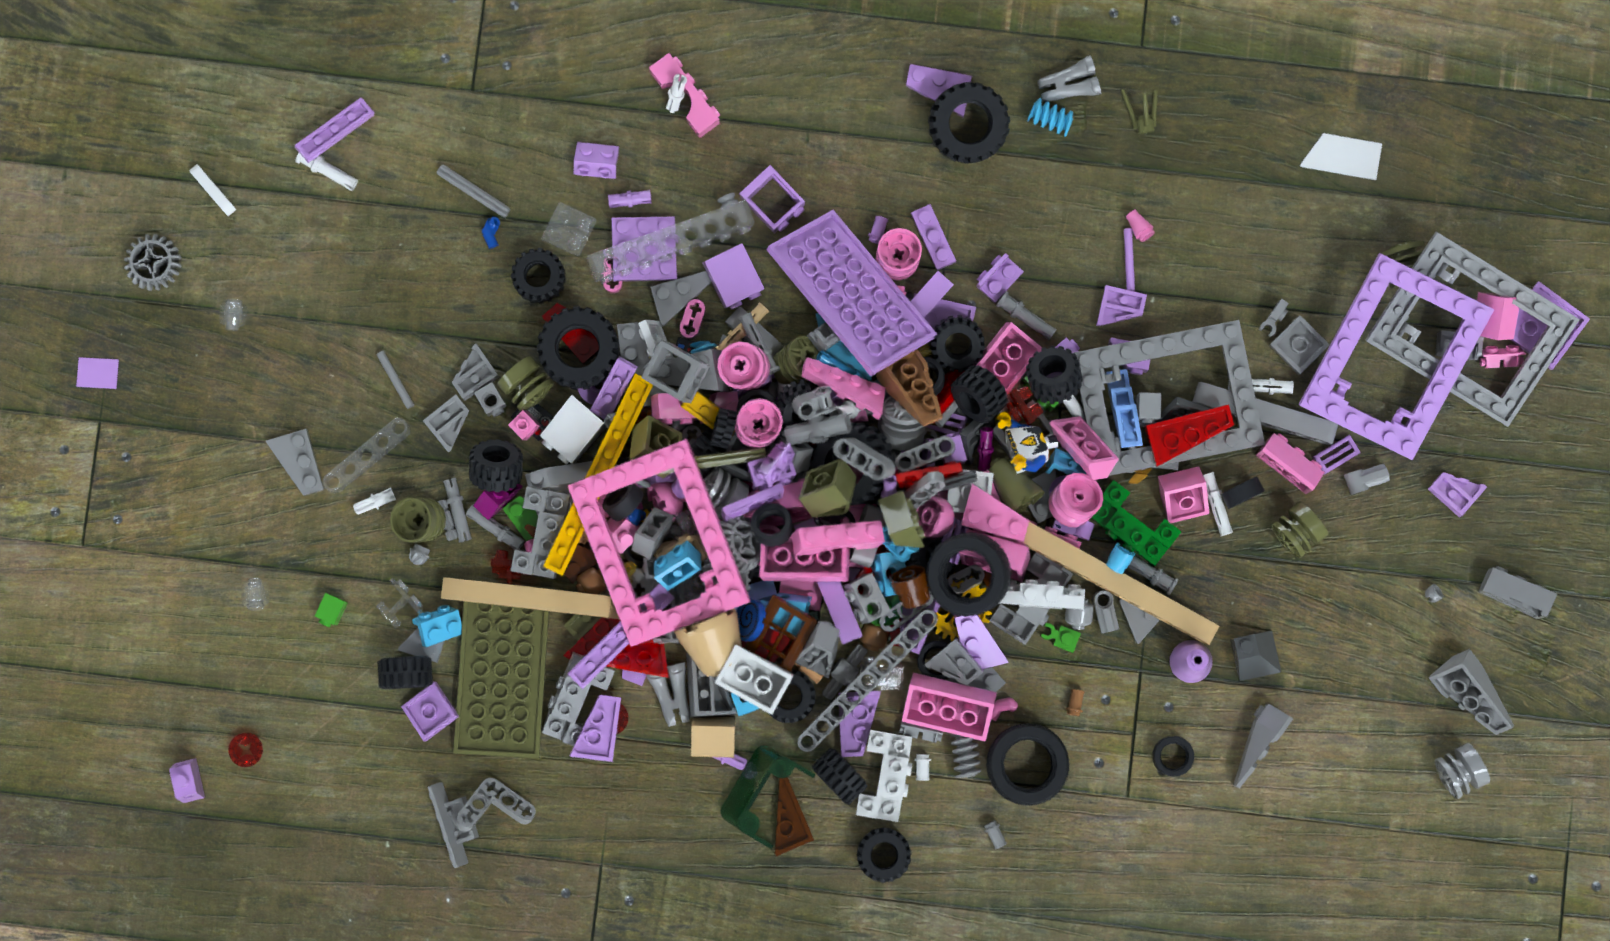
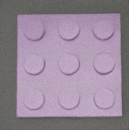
[611,217,677,282]
[1509,281,1590,370]

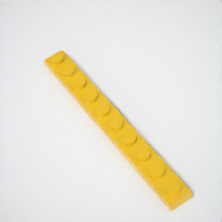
[542,373,653,576]

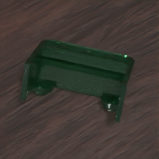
[720,745,816,849]

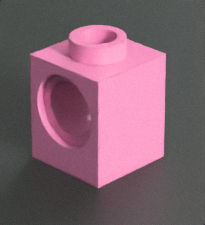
[508,410,542,440]

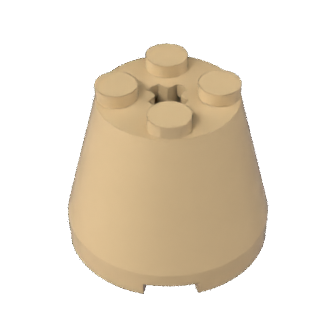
[674,608,742,677]

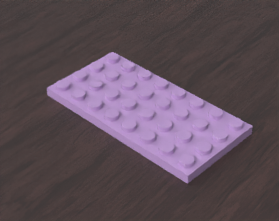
[767,210,937,376]

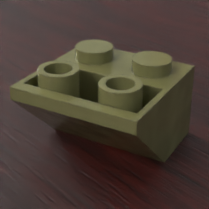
[878,491,925,548]

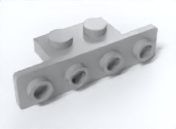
[428,782,479,868]

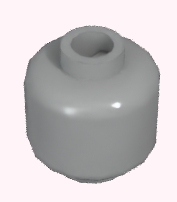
[1065,598,1094,630]

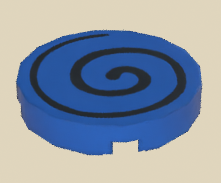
[736,598,766,642]

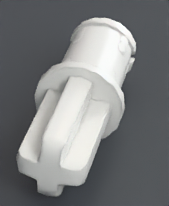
[666,74,687,113]
[353,487,396,515]

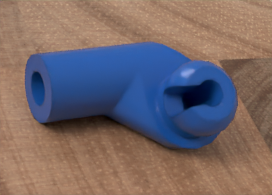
[482,217,500,249]

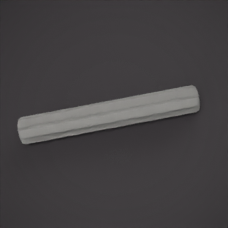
[437,165,510,218]

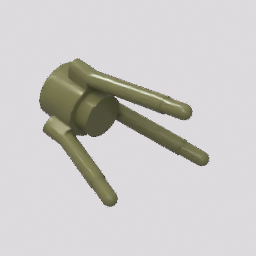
[1121,89,1158,134]

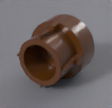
[889,565,930,608]

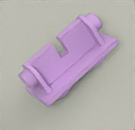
[756,442,795,487]

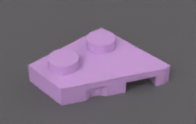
[1096,285,1147,326]
[1428,472,1487,518]

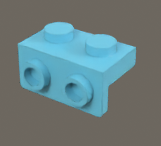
[412,605,462,647]

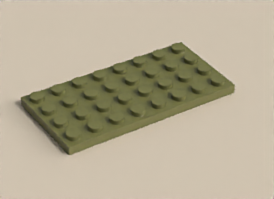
[453,585,551,758]

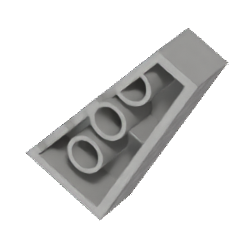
[617,322,665,409]

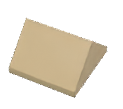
[691,716,736,758]

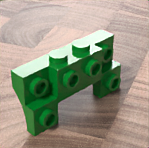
[1090,480,1182,567]

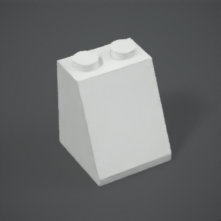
[540,395,607,465]

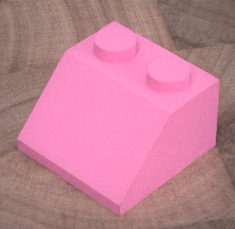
[1158,467,1209,523]

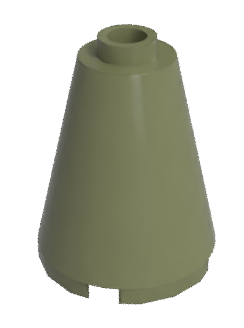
[989,457,1045,514]

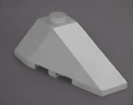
[525,461,592,515]

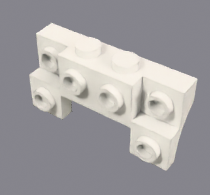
[999,580,1085,610]
[856,730,912,822]

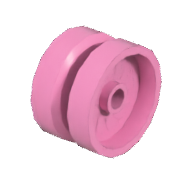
[717,342,770,391]
[1048,473,1103,527]

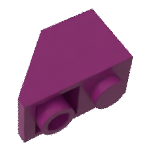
[473,483,523,520]

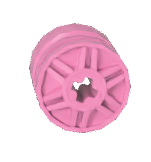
[876,228,922,280]
[734,399,782,448]

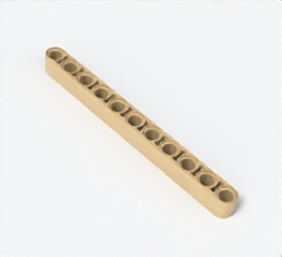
[1015,522,1219,645]

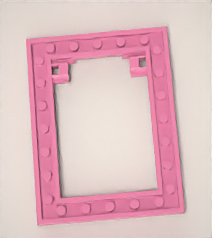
[568,439,751,647]

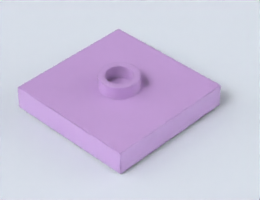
[401,682,459,741]

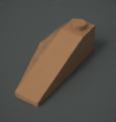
[876,349,942,427]

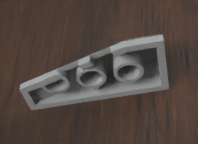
[1429,649,1514,735]
[1233,704,1293,788]

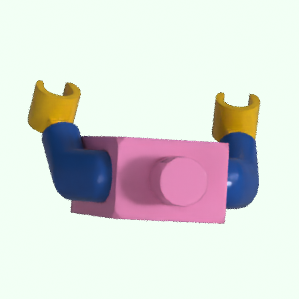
[607,509,650,554]

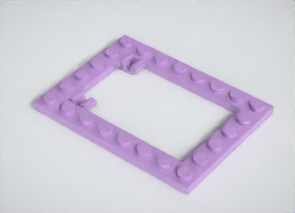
[1299,253,1494,460]

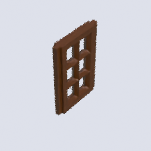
[744,595,818,672]

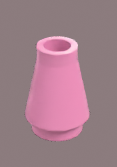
[1126,210,1155,242]

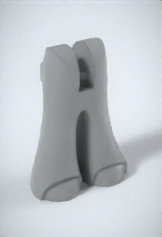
[1037,55,1102,102]
[646,662,690,727]

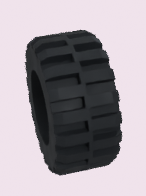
[928,82,1010,164]
[537,306,620,390]
[810,422,896,506]

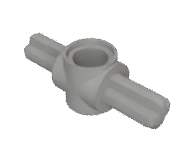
[822,644,868,700]

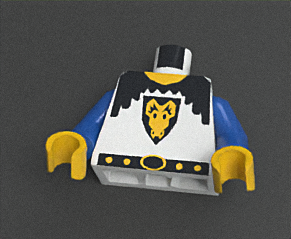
[996,412,1058,474]

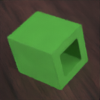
[315,593,348,627]

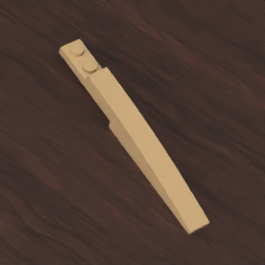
[441,577,620,620]

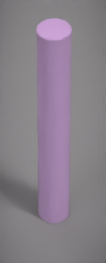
[1124,228,1135,291]

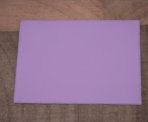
[76,357,119,389]

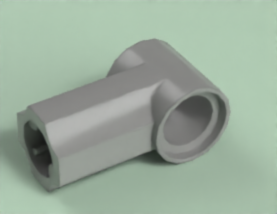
[1344,463,1390,495]
[1092,591,1119,633]

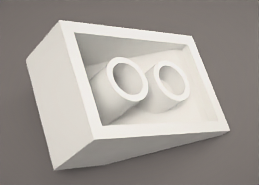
[715,645,794,714]

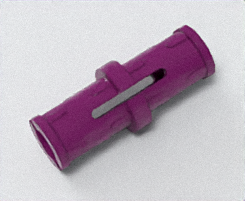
[977,427,994,471]

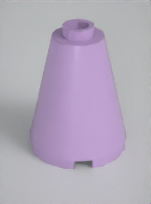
[1170,640,1212,683]

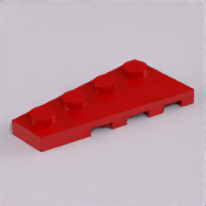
[1145,404,1234,467]

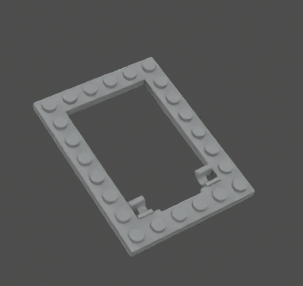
[1365,231,1580,427]
[1074,320,1265,476]

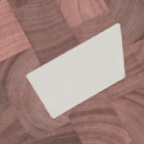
[1300,133,1382,180]

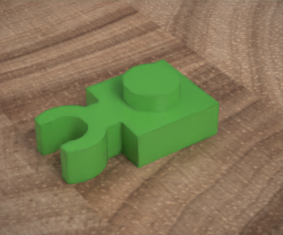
[1040,623,1081,653]

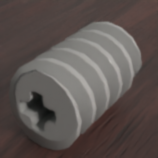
[951,735,981,778]

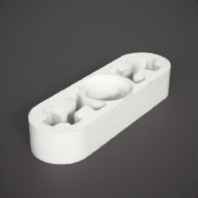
[189,164,236,216]

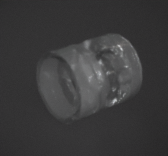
[670,509,700,541]

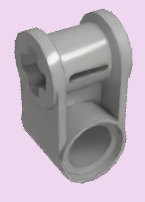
[792,386,836,420]

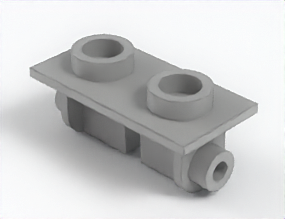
[899,715,943,743]

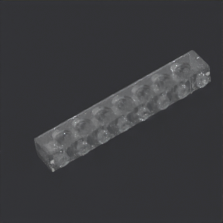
[586,199,755,284]

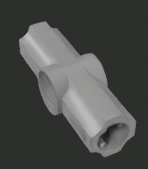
[785,413,852,445]

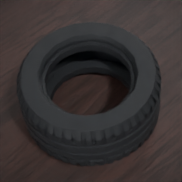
[926,533,1011,616]
[986,723,1070,806]

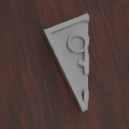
[650,271,711,327]

